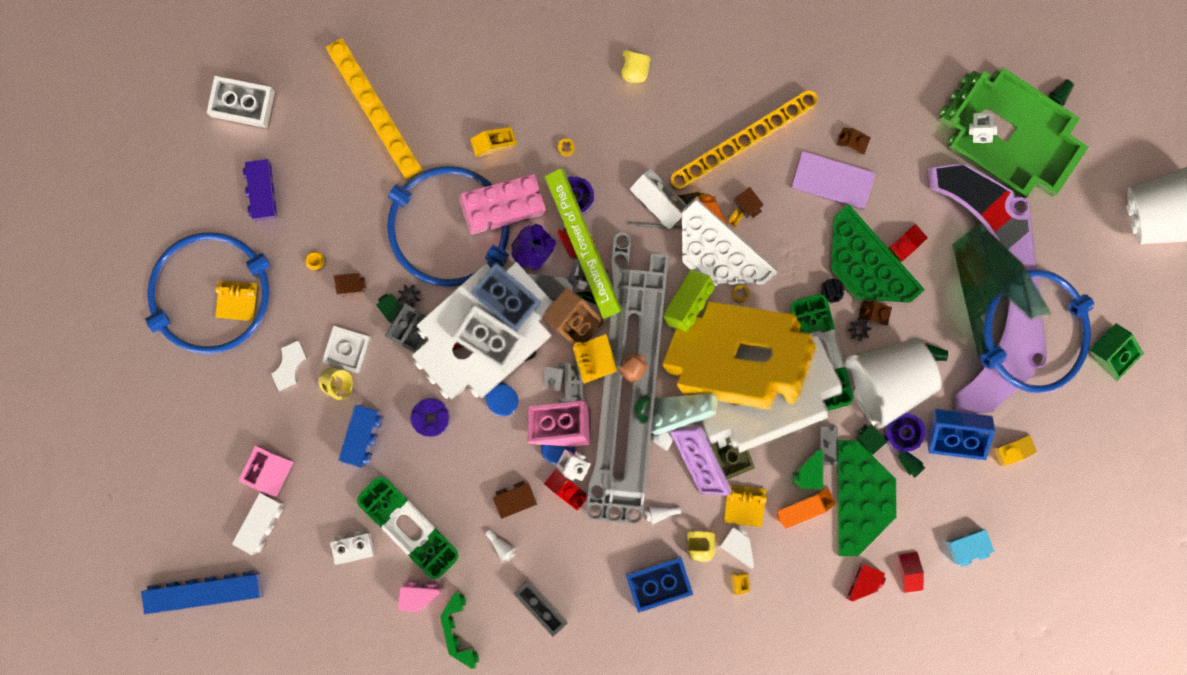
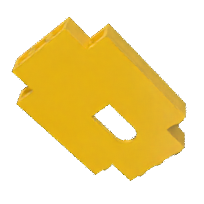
[663,302,816,409]

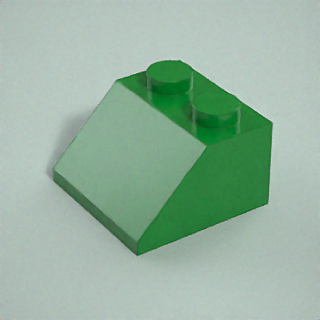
[1090,323,1144,381]
[792,449,823,489]

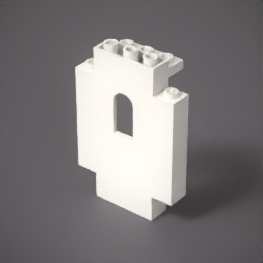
[412,262,553,399]
[686,336,841,452]

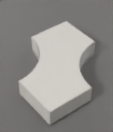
[271,341,307,391]

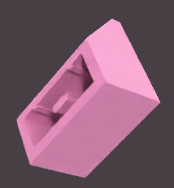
[238,445,294,497]
[398,580,443,612]

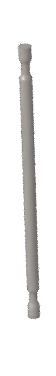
[629,222,682,230]

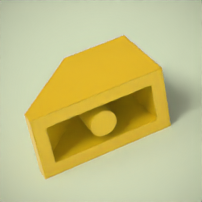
[470,127,517,157]
[994,434,1037,466]

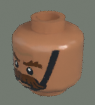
[619,352,648,382]

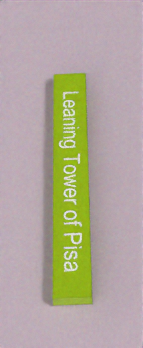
[544,169,622,319]

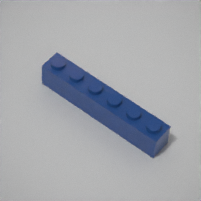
[141,571,263,615]

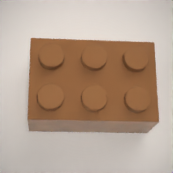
[542,288,604,346]

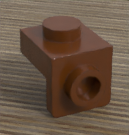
[837,128,871,155]
[859,301,892,326]

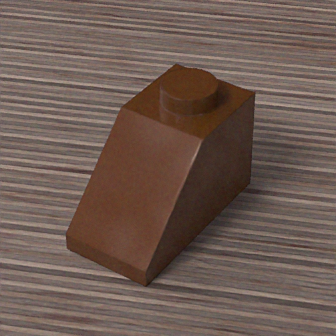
[333,273,367,297]

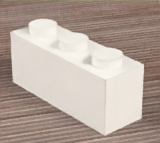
[630,169,687,230]
[232,492,283,555]

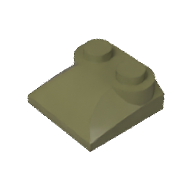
[709,437,755,480]

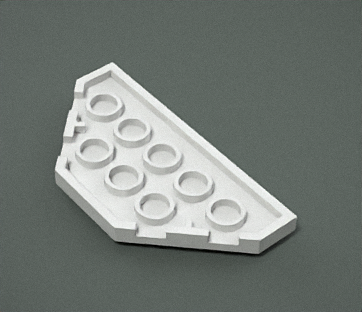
[682,198,778,286]

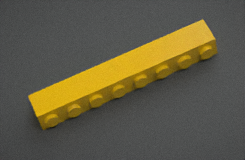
[325,37,423,180]

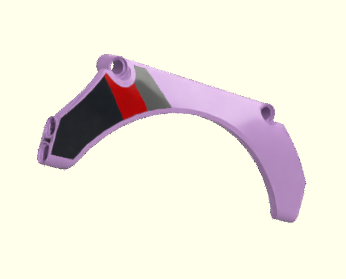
[928,164,1048,414]

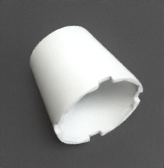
[1126,167,1187,244]
[845,338,941,428]

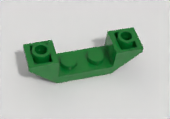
[440,590,479,669]

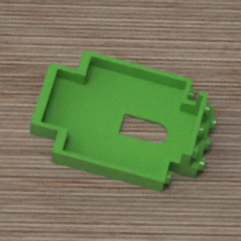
[939,67,1089,198]

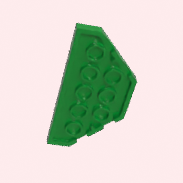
[830,204,925,303]
[837,440,897,556]

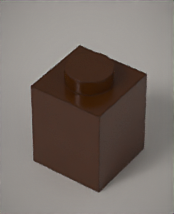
[733,187,764,218]

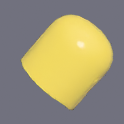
[621,50,651,83]
[318,367,353,400]
[687,531,715,562]

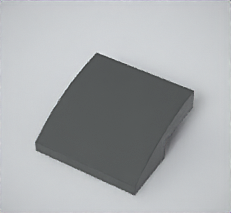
[385,303,426,353]

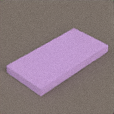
[791,151,875,210]
[670,426,732,495]

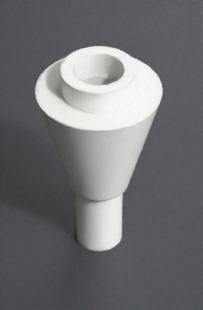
[645,506,681,525]
[485,529,516,561]

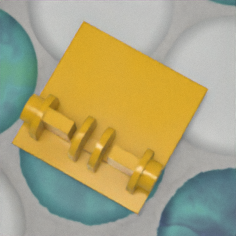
[215,280,257,321]
[572,334,618,384]
[724,484,767,527]

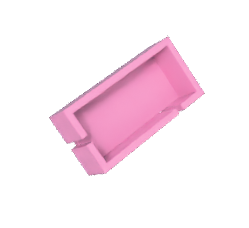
[459,174,546,235]

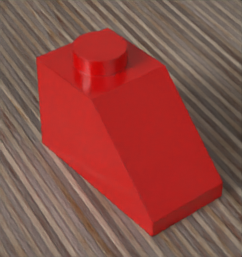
[888,224,928,262]
[846,563,886,602]

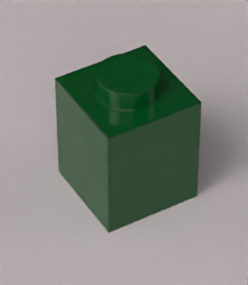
[376,293,402,324]
[856,424,888,454]

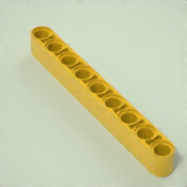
[670,90,818,191]

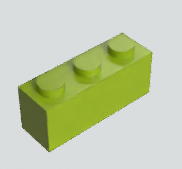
[663,270,715,332]

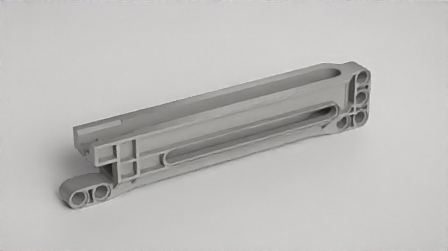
[586,232,669,523]

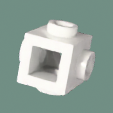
[969,113,997,143]
[556,450,591,481]

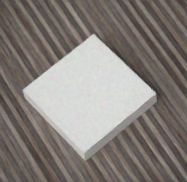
[322,326,371,374]

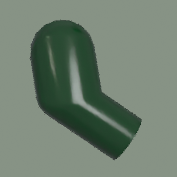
[575,291,597,305]
[634,395,651,425]

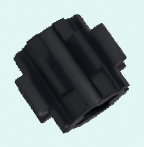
[820,278,845,304]
[398,285,421,307]
[847,318,872,342]

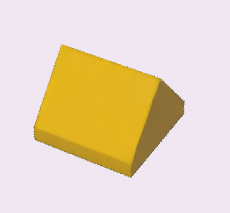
[731,573,750,595]

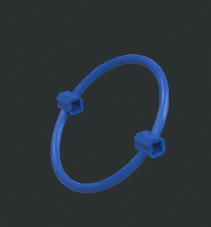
[387,166,510,287]
[145,232,271,354]
[981,269,1094,393]

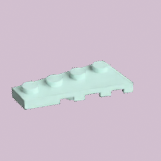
[651,394,717,435]

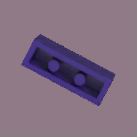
[243,159,278,221]

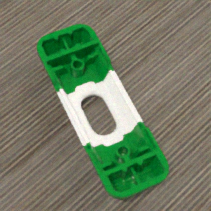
[790,294,854,411]
[357,477,459,579]

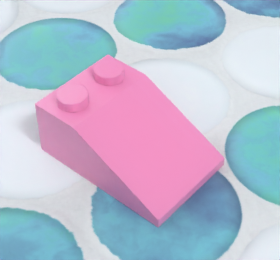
[528,400,590,447]

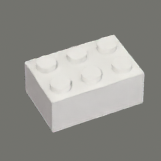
[207,76,275,128]
[453,306,525,371]

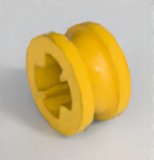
[558,138,575,157]
[727,208,744,227]
[732,285,750,303]

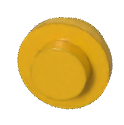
[305,251,325,270]

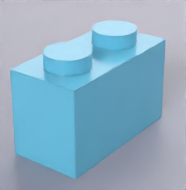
[946,529,994,566]

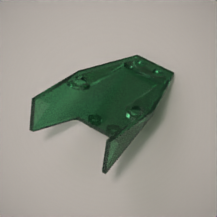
[952,224,1051,356]

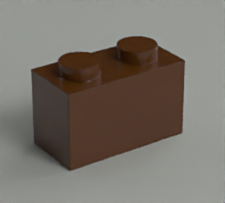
[493,481,538,519]

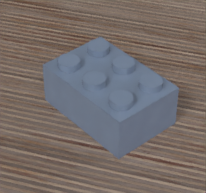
[471,263,542,332]

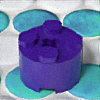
[567,176,594,215]
[511,224,556,270]
[410,398,451,437]
[883,413,926,452]

